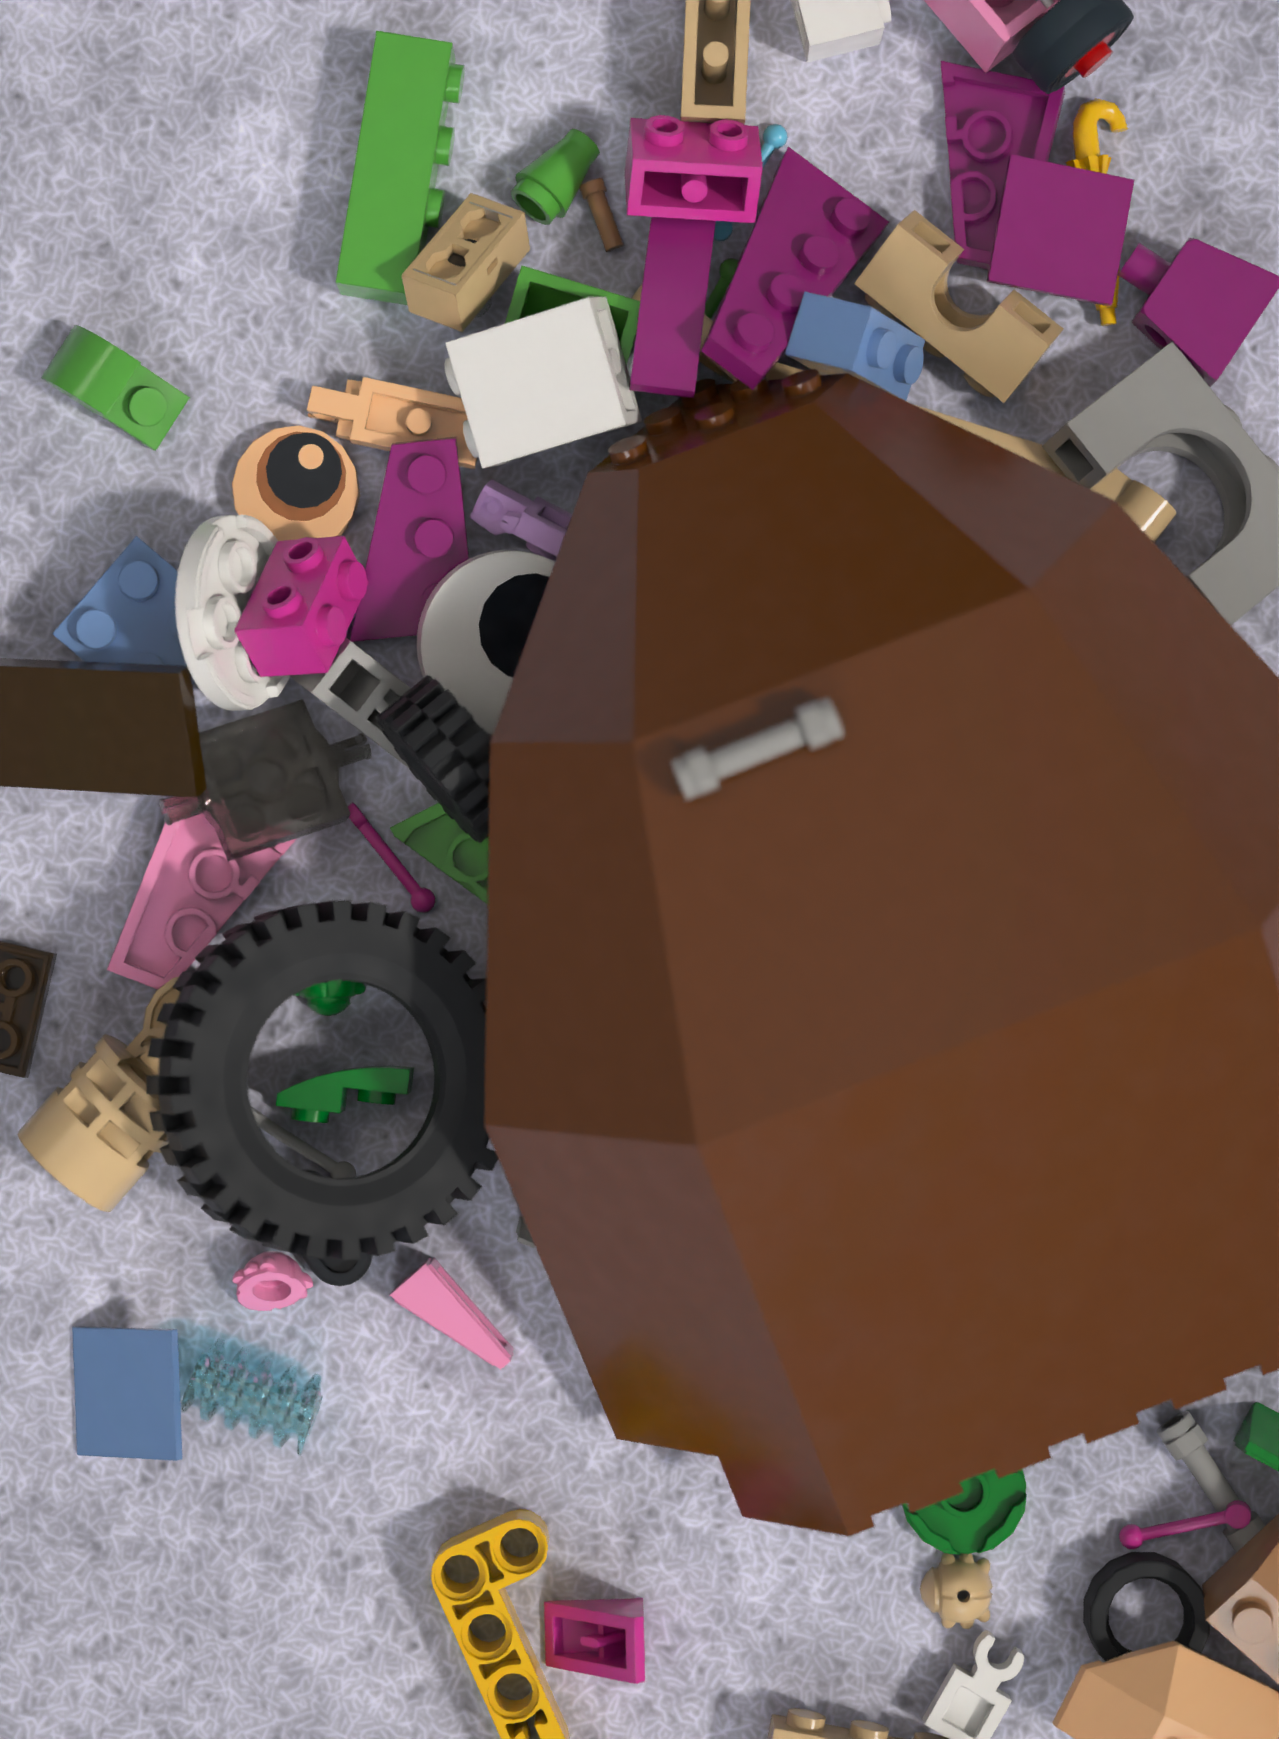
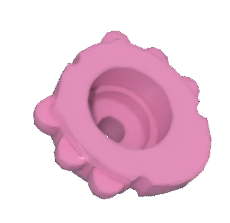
[232,1251,313,1311]

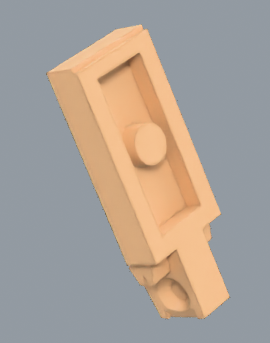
[307,377,477,469]

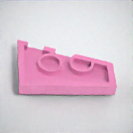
[107,796,297,989]

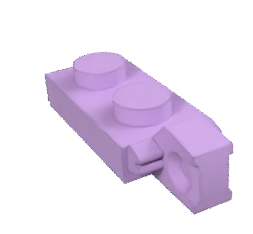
[470,479,572,561]

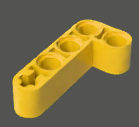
[431,1509,570,1739]

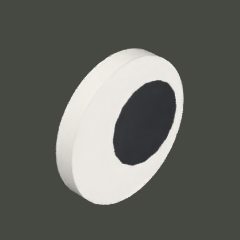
[417,550,555,735]

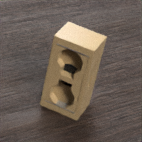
[402,193,530,332]

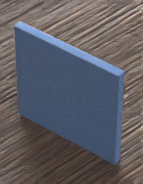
[72,1327,183,1461]

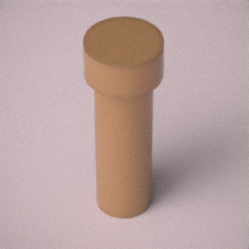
[579,178,624,252]

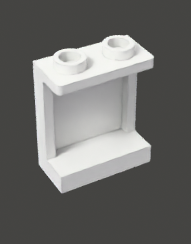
[444,297,643,469]

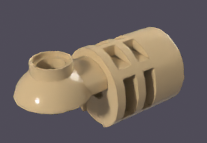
[18,977,181,1212]

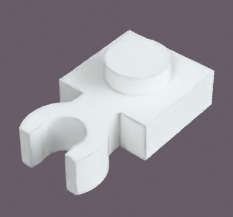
[922,1630,1024,1739]

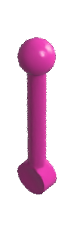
[343,802,436,913]
[1119,1500,1251,1549]

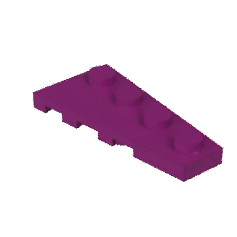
[701,146,889,390]

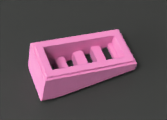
[390,1258,514,1369]

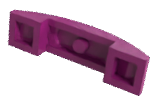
[630,217,716,398]

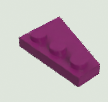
[941,61,1065,270]
[350,437,470,642]

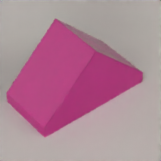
[544,1598,645,1684]

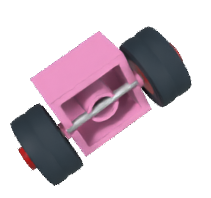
[924,0,1134,94]

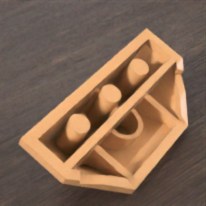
[1052,1641,1279,1739]

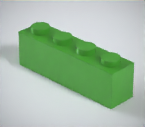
[336,31,465,305]

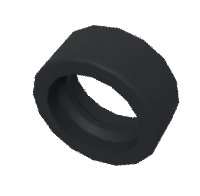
[1083,1552,1210,1661]

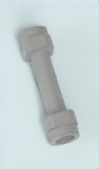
[670,697,844,801]
[1157,1411,1265,1552]

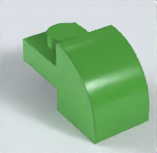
[41,325,190,451]

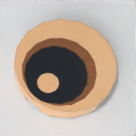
[232,425,360,541]

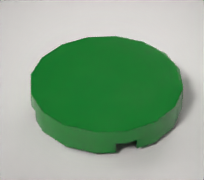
[902,1469,1027,1555]

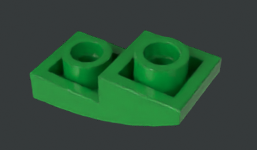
[276,1065,414,1123]

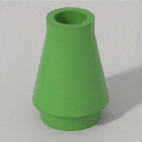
[511,129,600,225]

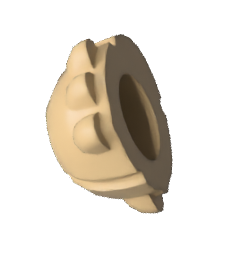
[920,1553,993,1629]

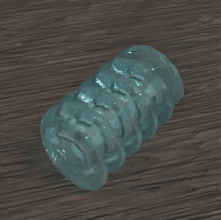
[181,1338,323,1456]

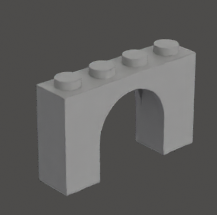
[1042,342,1279,625]

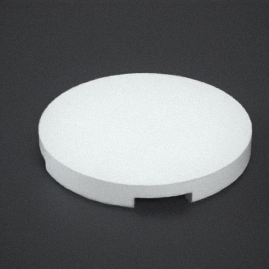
[175,515,290,711]

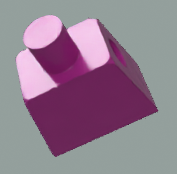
[1118,238,1279,387]

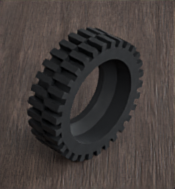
[146,900,498,1260]

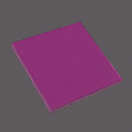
[987,154,1135,307]

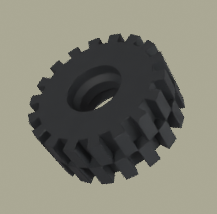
[376,675,492,843]

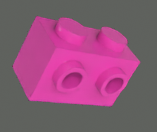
[624,115,763,223]
[234,536,369,677]

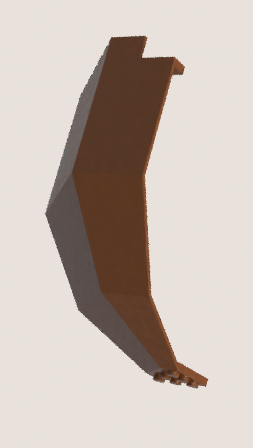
[484,369,1279,1537]

